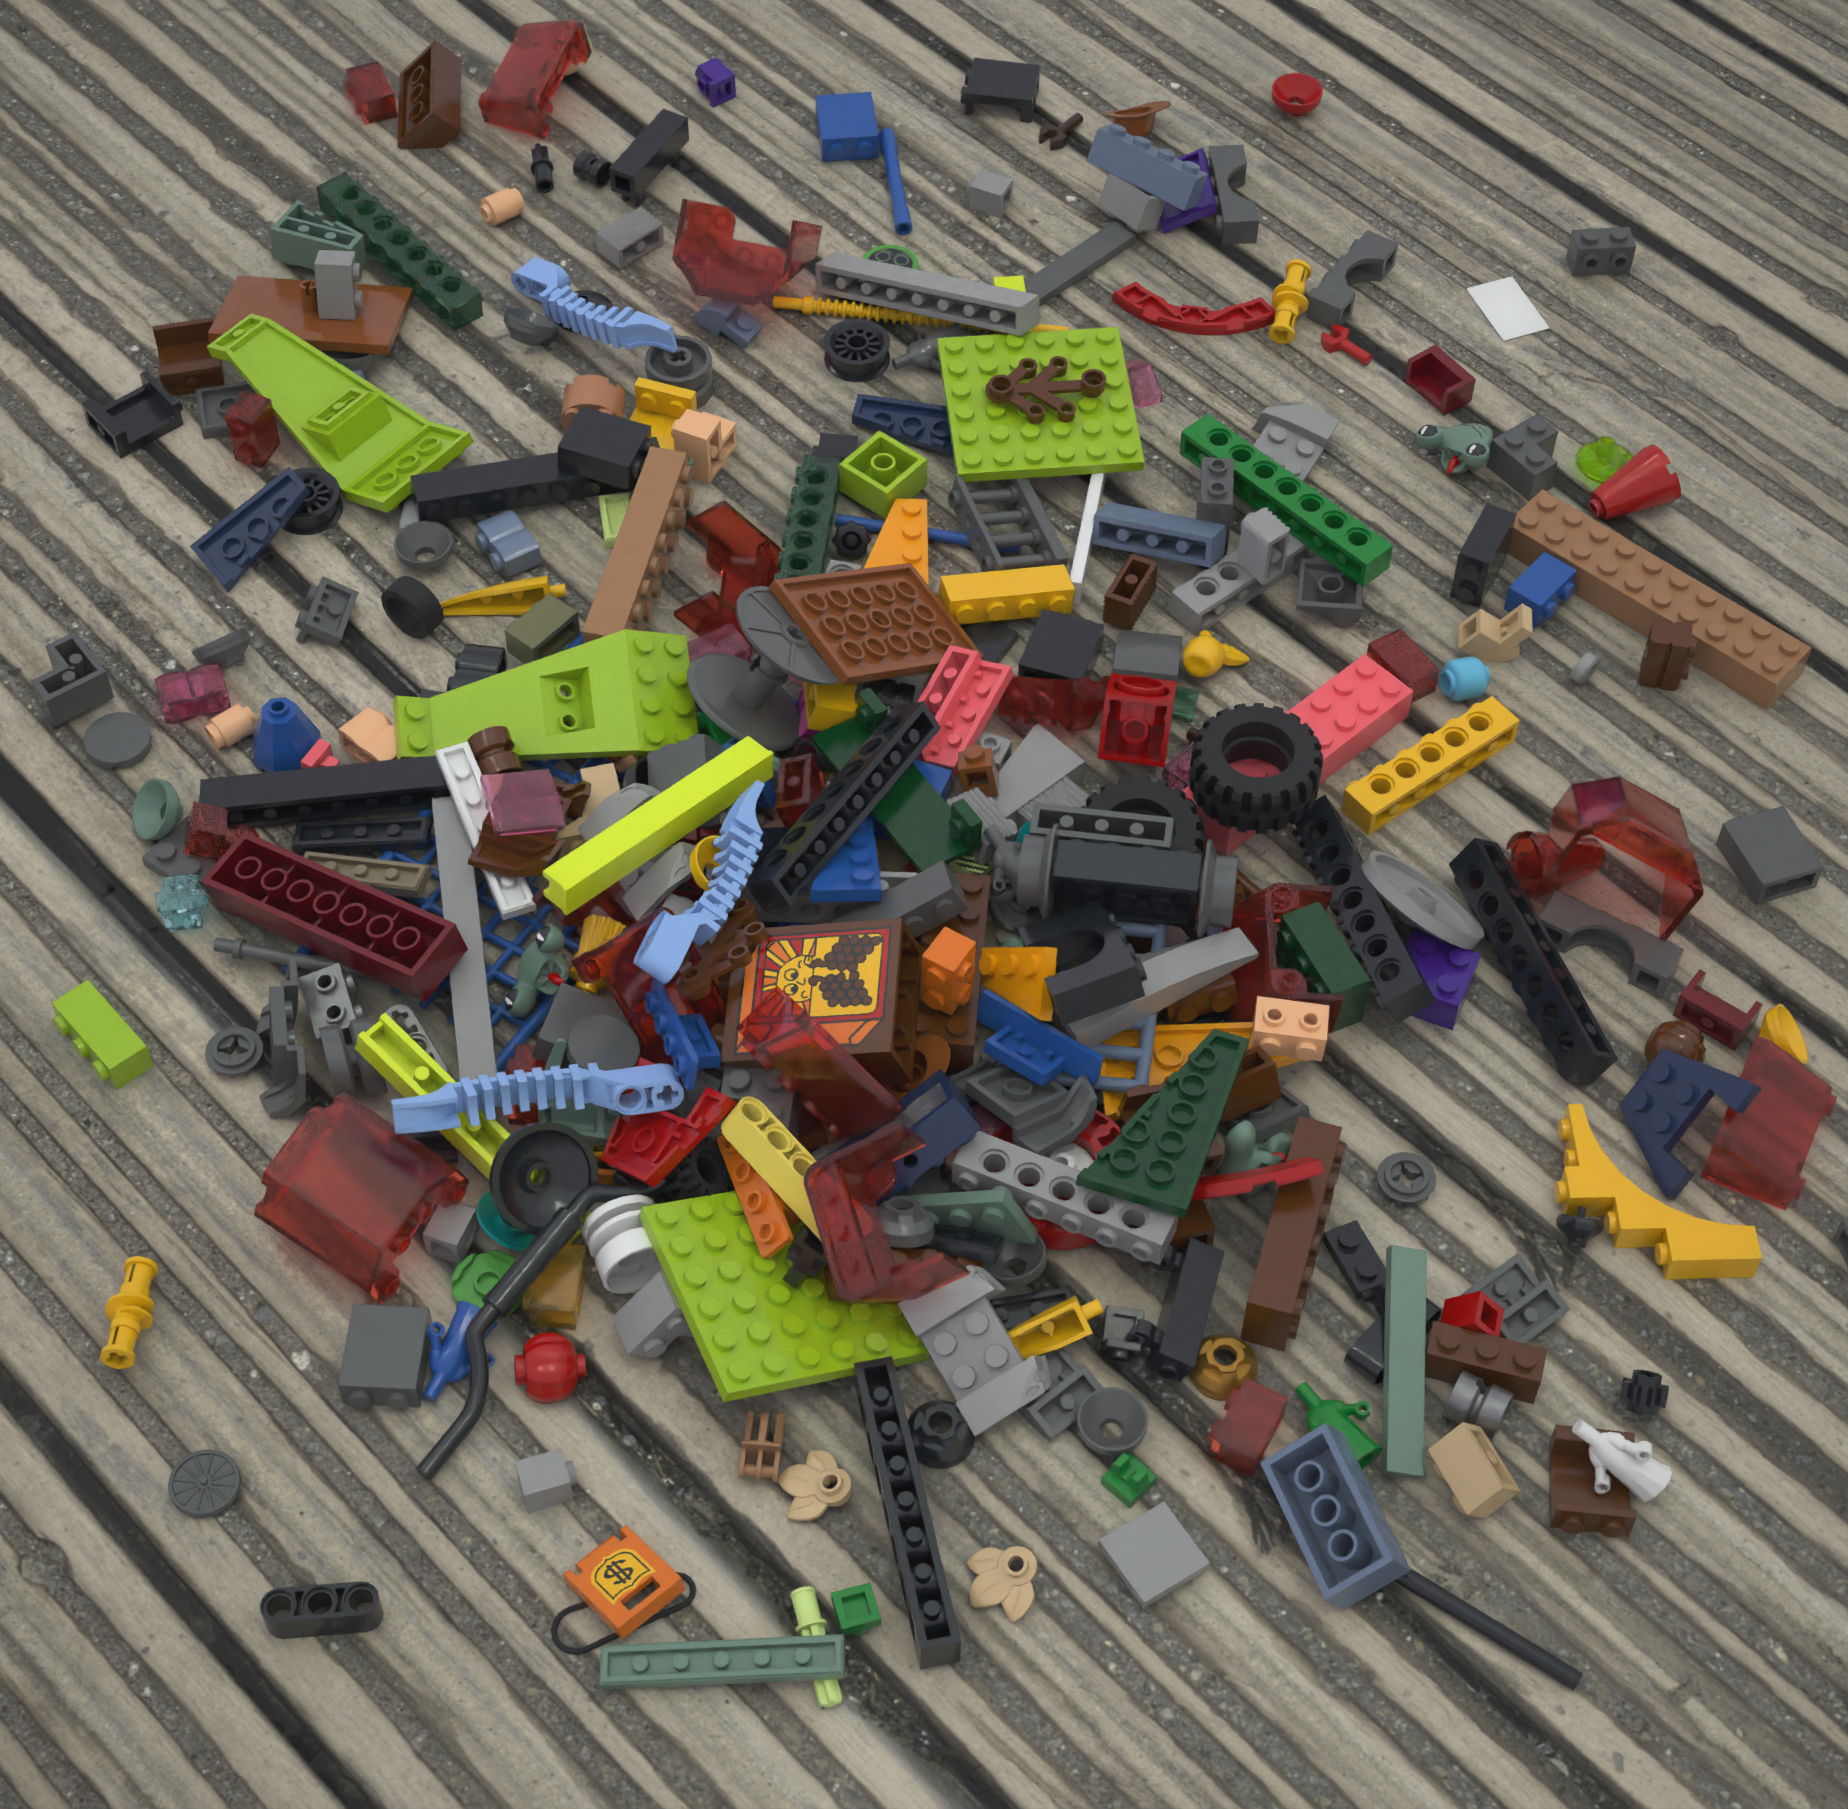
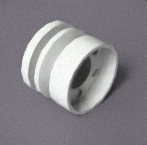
[581,1195,664,1294]

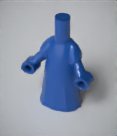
[422,1300,498,1402]

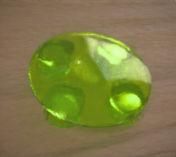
[1575,436,1635,484]

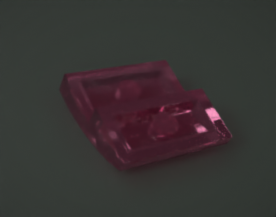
[480,769,566,837]

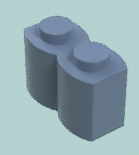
[475,510,542,578]

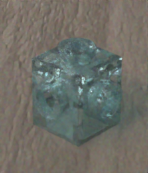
[156,874,209,931]

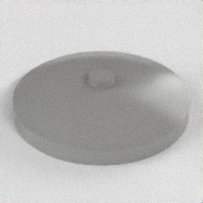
[1361,851,1484,949]

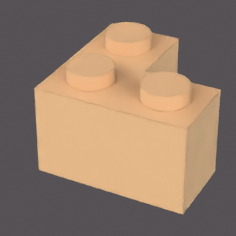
[671,409,737,484]

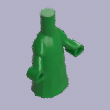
[1295,1382,1383,1470]

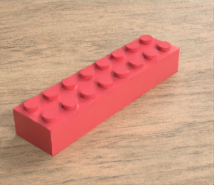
[1182,654,1413,855]

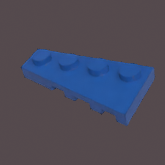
[810,818,882,903]

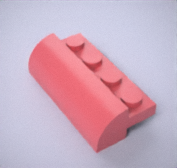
[915,645,1014,776]

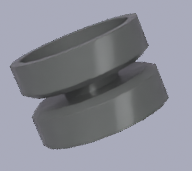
[645,335,713,409]
[319,1015,388,1106]

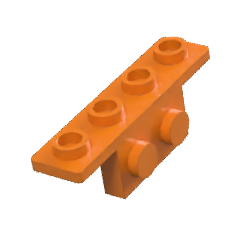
[717,1134,802,1259]

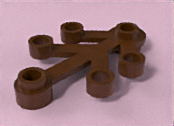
[985,356,1106,424]
[676,898,768,1000]

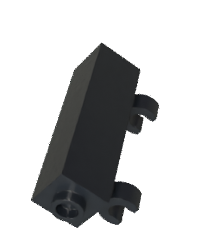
[609,109,689,207]
[1127,1237,1225,1382]

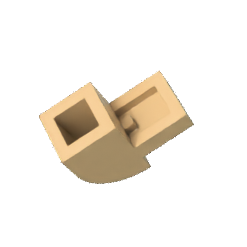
[1458,603,1533,663]

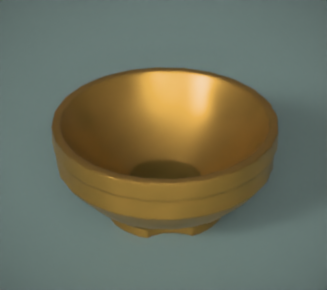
[1188,1334,1258,1401]

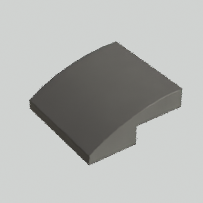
[1112,629,1183,681]
[1462,1253,1570,1343]
[1017,1347,1103,1441]

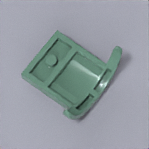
[538,1038,630,1147]

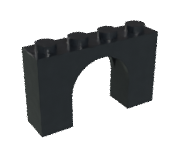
[1018,900,1147,1026]

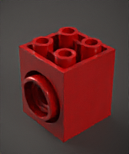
[1097,673,1177,767]

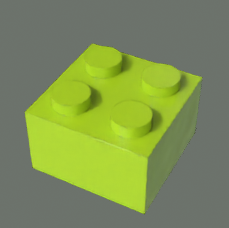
[839,430,927,519]

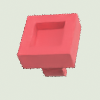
[300,739,340,769]

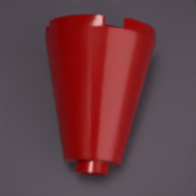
[1588,444,1681,520]

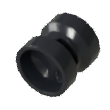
[573,150,612,188]

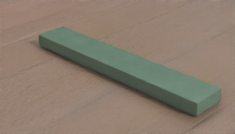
[1382,1245,1427,1479]
[599,1634,845,1690]

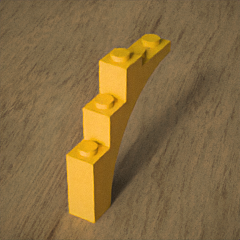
[1555,1104,1762,1279]

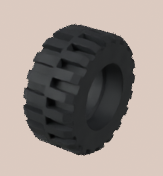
[1189,703,1323,834]
[1080,776,1205,869]

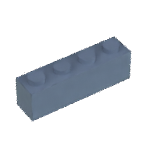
[1086,123,1208,211]
[1092,502,1226,568]

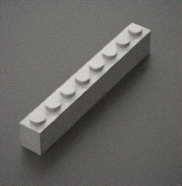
[815,252,1039,336]

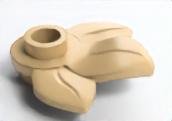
[778,1450,853,1521]
[967,1546,1038,1622]

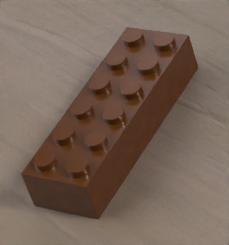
[915,872,991,1070]
[1240,1116,1346,1352]

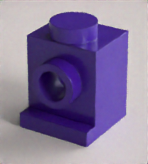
[695,58,736,108]

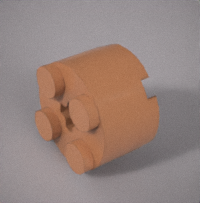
[560,375,626,431]

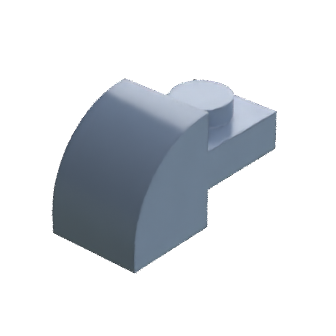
[694,292,763,349]

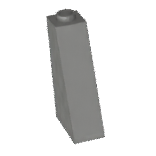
[991,723,1085,826]

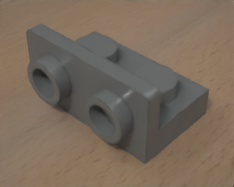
[294,576,359,646]

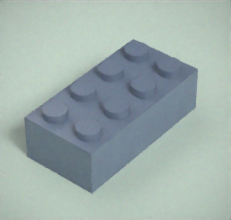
[1260,1422,1411,1610]

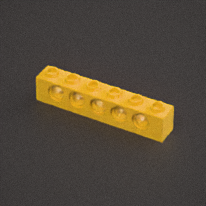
[1341,696,1520,835]

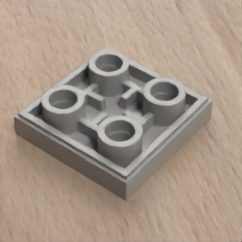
[1098,1502,1210,1609]

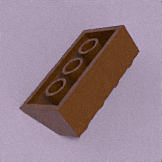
[397,40,462,149]

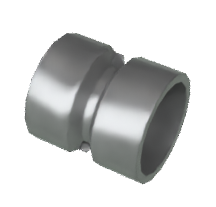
[1443,1370,1514,1440]

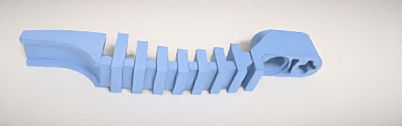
[511,257,678,353]
[633,780,765,984]
[391,1062,684,1134]

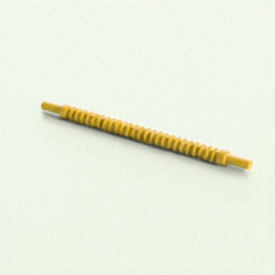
[773,296,1069,334]

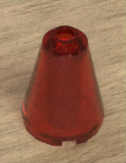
[1506,831,1605,900]

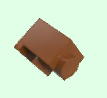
[958,745,999,797]

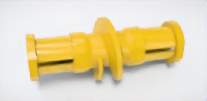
[1268,259,1312,344]
[100,1256,158,1369]

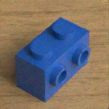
[1504,552,1577,628]

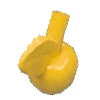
[1182,630,1249,678]

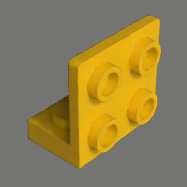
[629,377,697,450]

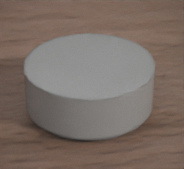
[1569,652,1600,685]

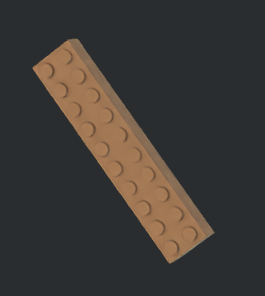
[1508,489,1812,710]

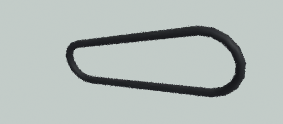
[551,1572,696,1655]

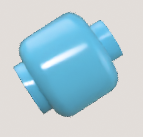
[1439,656,1490,702]

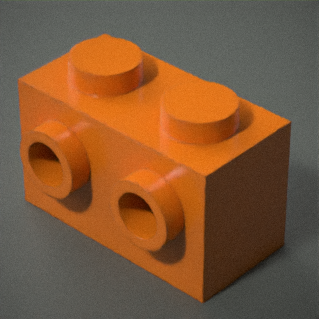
[920,927,976,1015]

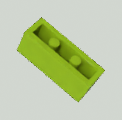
[51,980,153,1090]

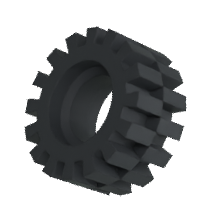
[667,1136,734,1200]

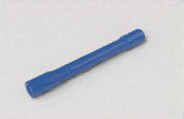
[878,128,912,235]

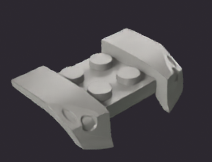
[1251,402,1340,482]
[578,783,705,922]
[898,1265,1052,1436]

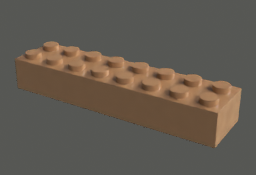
[582,446,694,644]

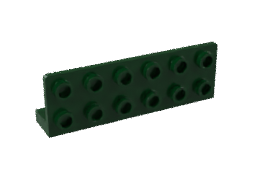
[812,687,983,873]

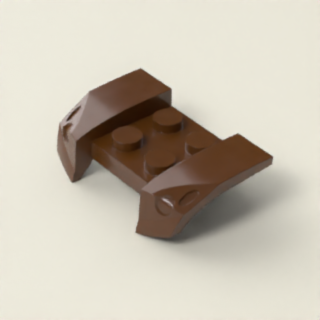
[468,772,591,878]

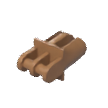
[738,1410,786,1483]

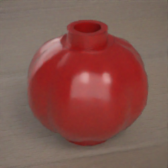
[514,1332,586,1404]

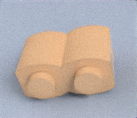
[338,707,397,763]

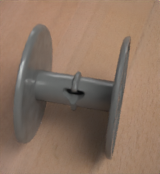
[687,586,840,751]

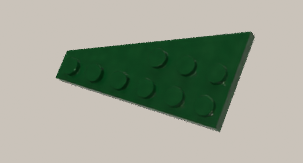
[1076,1029,1249,1218]

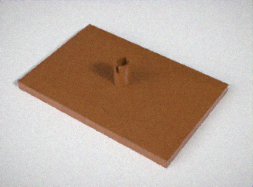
[208,276,414,355]
[769,563,983,686]

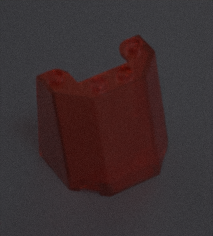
[672,199,822,307]
[1543,776,1704,941]
[254,1092,470,1305]

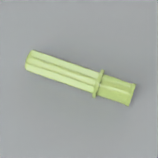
[790,1586,842,1708]

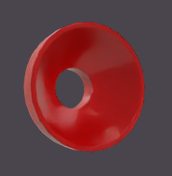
[1272,73,1323,116]

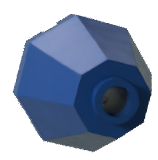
[253,697,322,772]

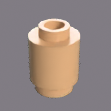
[479,188,525,226]
[204,704,257,750]

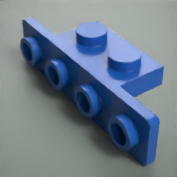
[645,979,722,1090]
[977,989,1103,1087]

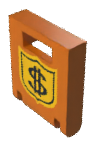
[562,1525,685,1640]

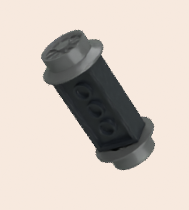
[1017,823,1239,939]

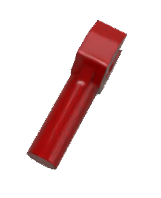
[1320,325,1373,366]

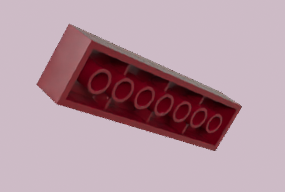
[201,831,468,1002]

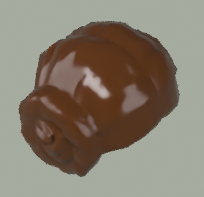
[1644,1020,1706,1069]

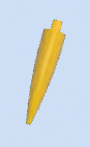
[439,575,567,616]
[1007,1295,1104,1359]

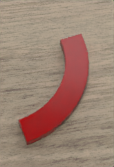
[1112,282,1276,336]
[1192,1156,1324,1201]

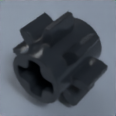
[1620,1370,1669,1416]

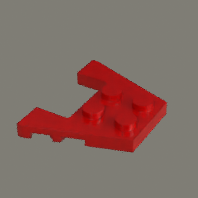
[601,1057,736,1188]

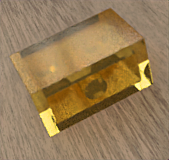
[523,1244,588,1330]

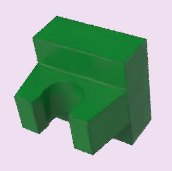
[1101,1453,1157,1508]
[831,1582,881,1637]

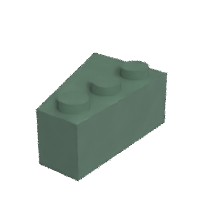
[270,200,366,271]

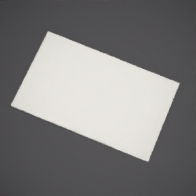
[1466,276,1549,341]

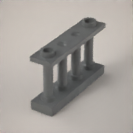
[948,477,1069,572]

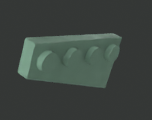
[905,1189,1038,1244]

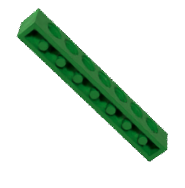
[1179,414,1393,587]

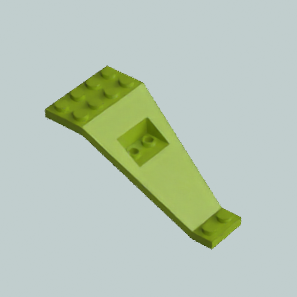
[207,314,474,513]
[392,629,698,762]

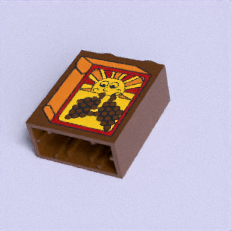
[711,918,923,1089]

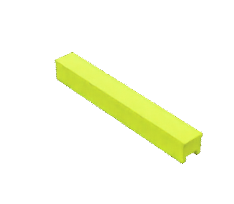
[543,736,774,916]
[354,1013,591,1251]

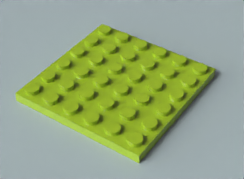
[937,327,1145,482]
[638,1191,930,1402]

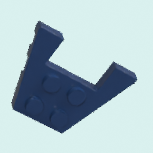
[1619,1048,1763,1200]

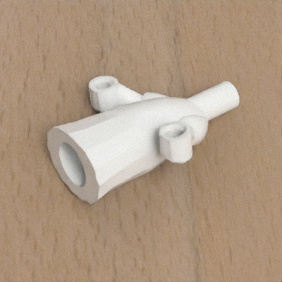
[1572,1419,1672,1503]

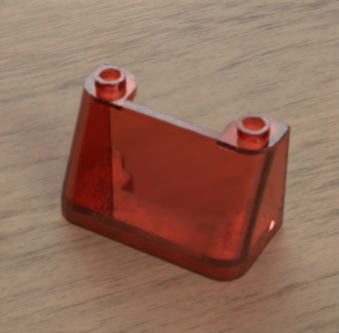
[478,19,592,140]
[1701,1035,1837,1210]

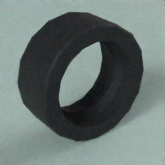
[381,576,444,639]

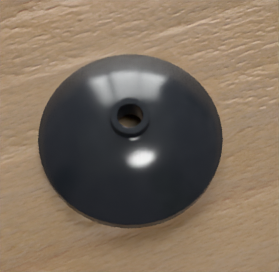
[489,1122,599,1235]

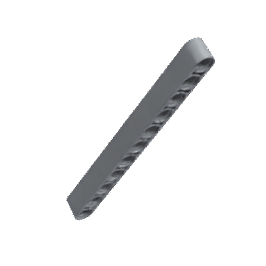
[432,796,497,1080]

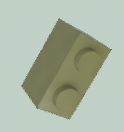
[504,593,580,664]

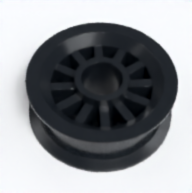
[824,319,890,382]
[282,468,343,535]

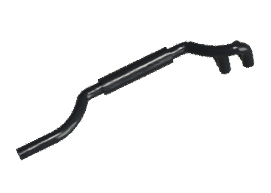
[416,1170,674,1481]

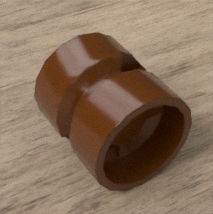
[467,726,524,787]

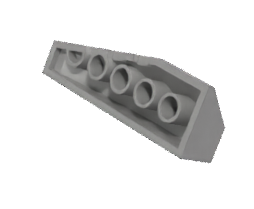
[1051,927,1259,1048]

